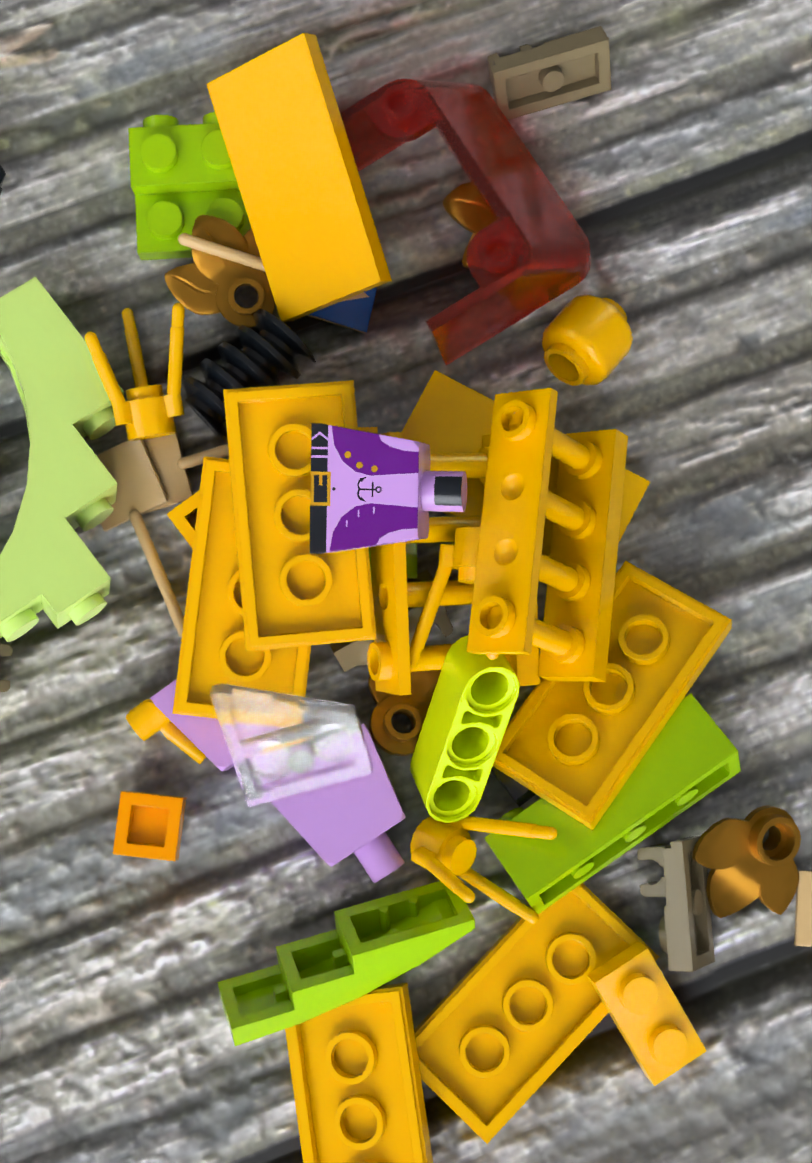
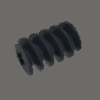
[182,309,316,444]

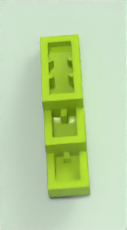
[217,881,475,1046]

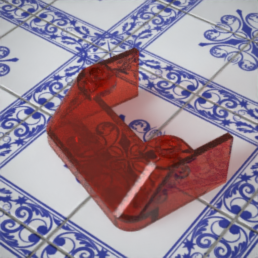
[340,79,592,366]

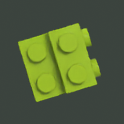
[128,112,251,260]

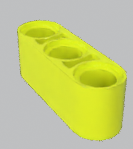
[410,635,520,823]

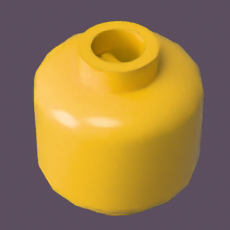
[542,295,633,386]

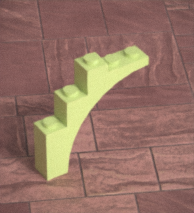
[0,277,124,642]

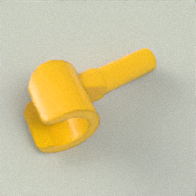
[126,699,206,765]

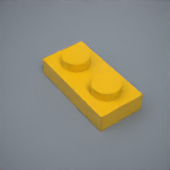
[587,941,707,1086]

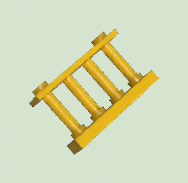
[467,388,628,682]
[367,432,540,696]

